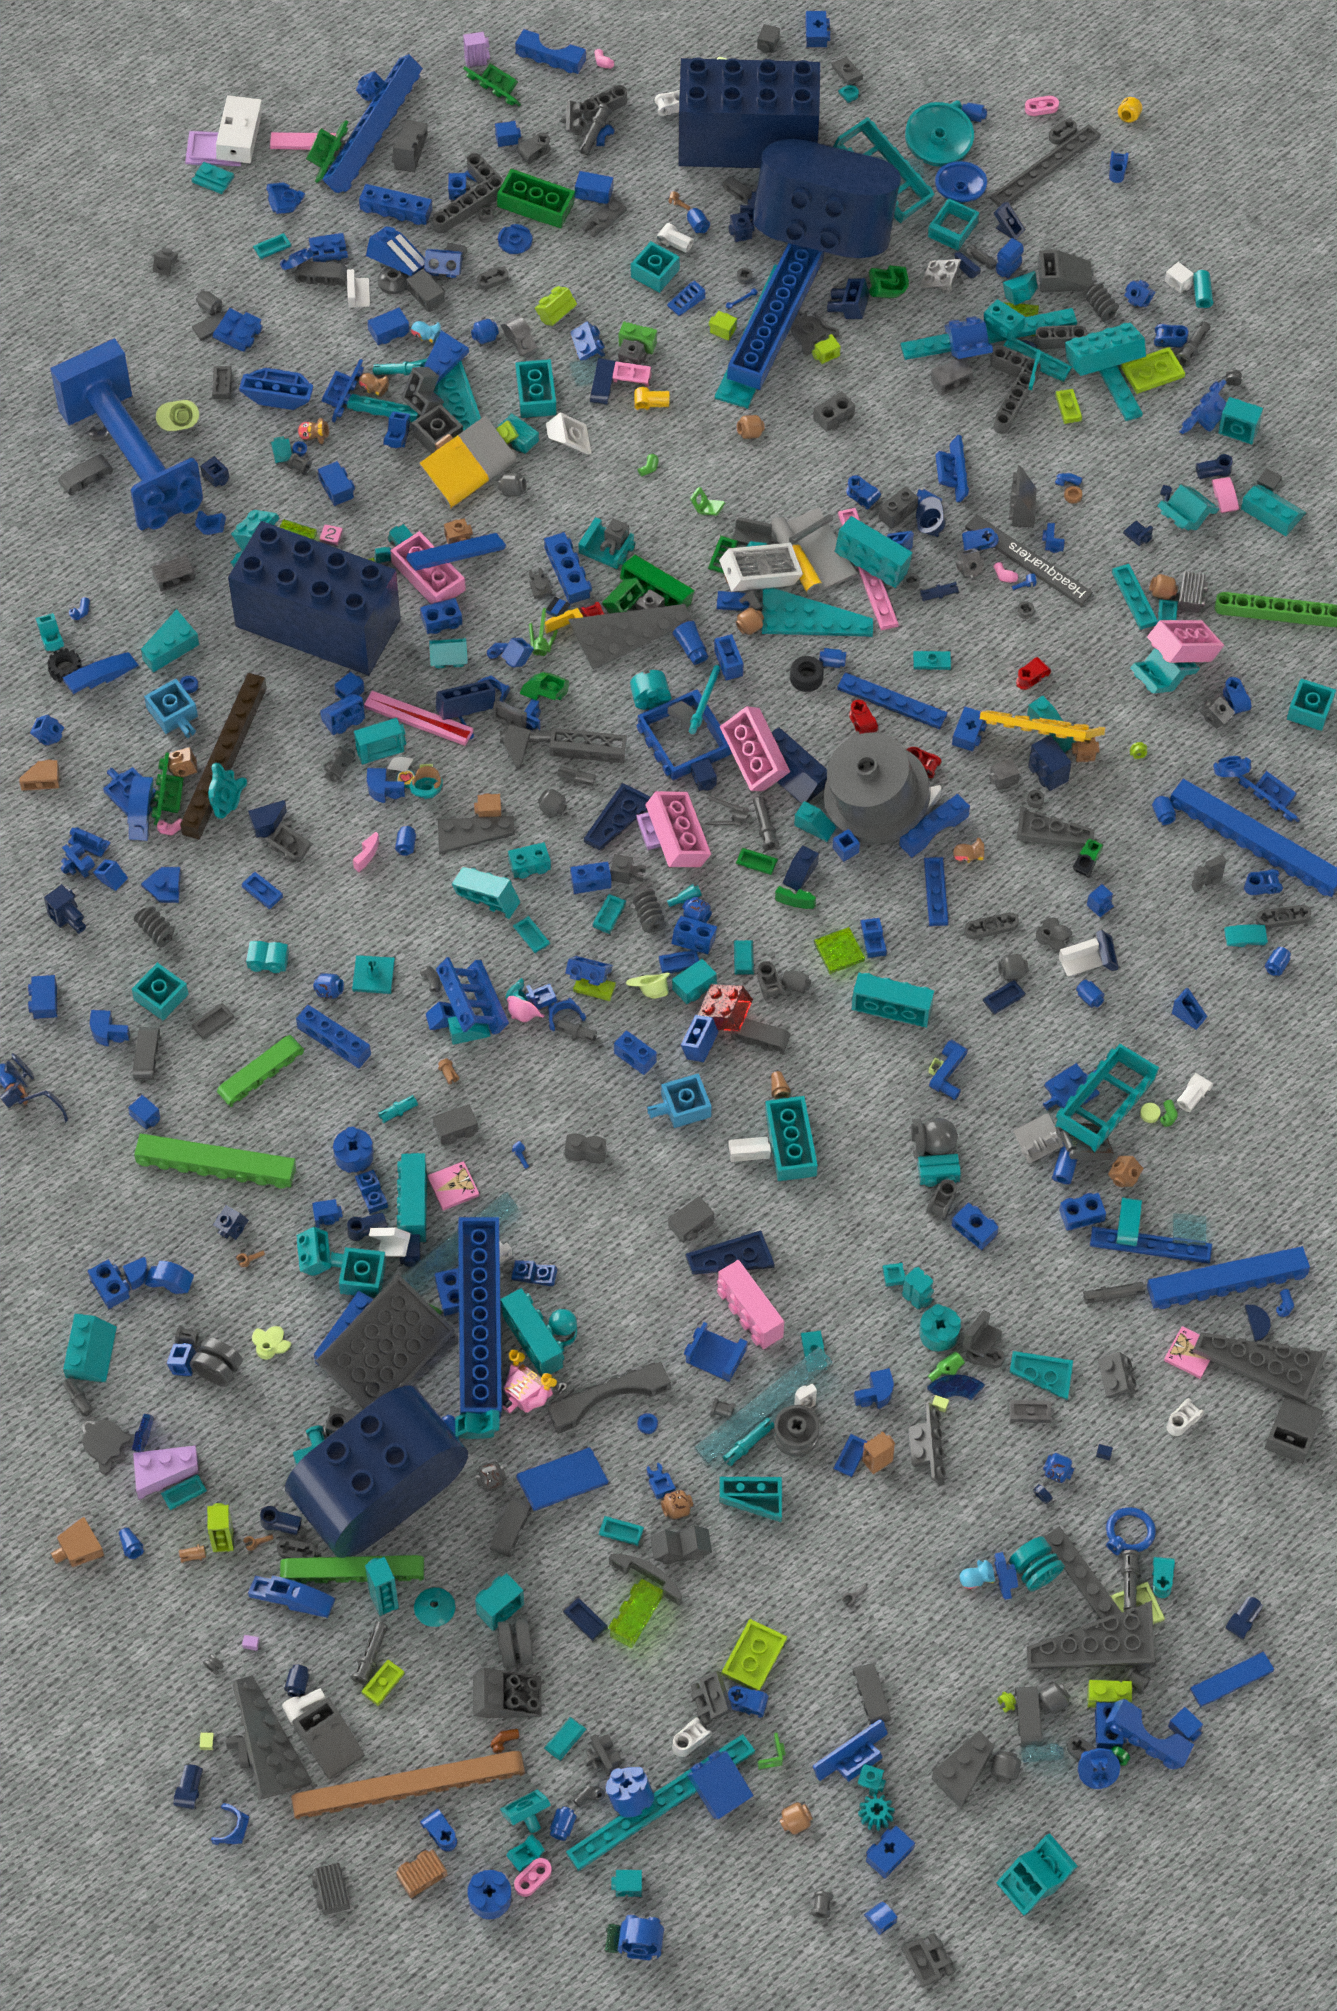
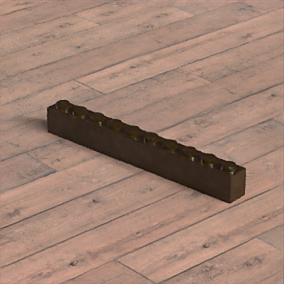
[180,673,267,840]

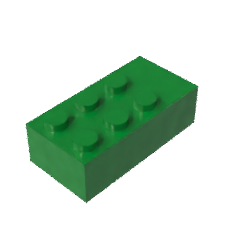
[497,168,575,228]

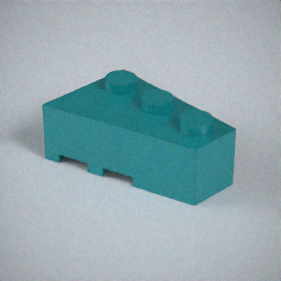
[141,609,199,673]
[452,867,521,919]
[719,1477,782,1522]

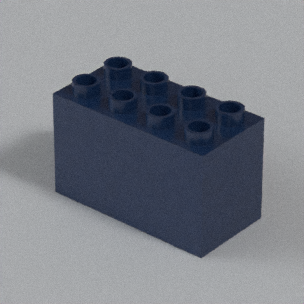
[678,57,820,168]
[228,521,401,676]

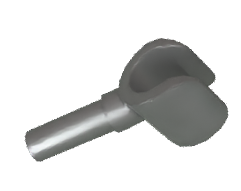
[842,1584,868,1607]

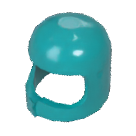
[548,1309,577,1348]

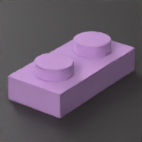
[636,813,661,850]

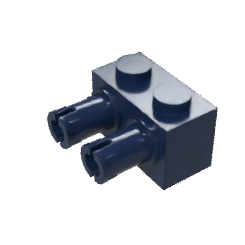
[827,278,870,319]
[44,884,86,934]

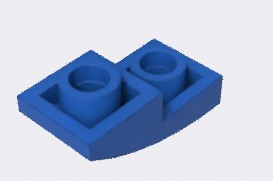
[355,1169,388,1214]
[511,1260,557,1287]

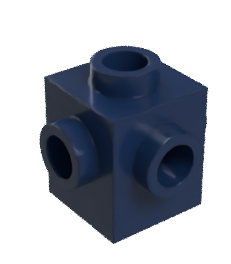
[728,212,755,242]
[213,1205,249,1240]

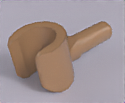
[669,191,691,210]
[236,1251,265,1267]
[243,1535,273,1551]

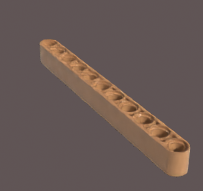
[291,1751,525,1819]

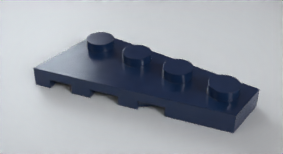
[584,783,651,850]
[685,1230,775,1274]

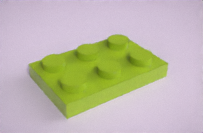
[1121,347,1185,394]
[721,1619,787,1691]

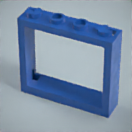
[636,689,733,780]

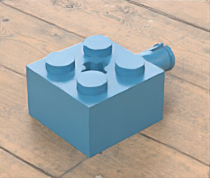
[144,679,198,738]
[647,1073,712,1128]

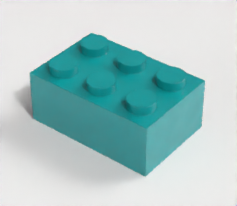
[515,359,557,418]

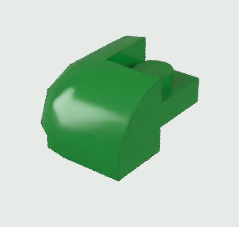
[868,265,909,299]
[520,672,569,701]

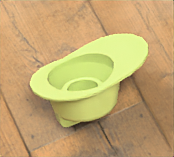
[156,400,199,431]
[626,973,670,999]

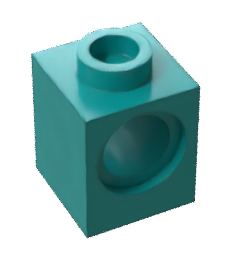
[611,1870,642,1897]

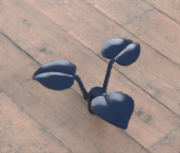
[0,1053,68,1123]

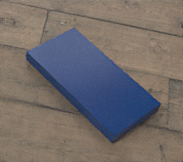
[516,1447,608,1511]

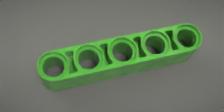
[217,1035,304,1107]

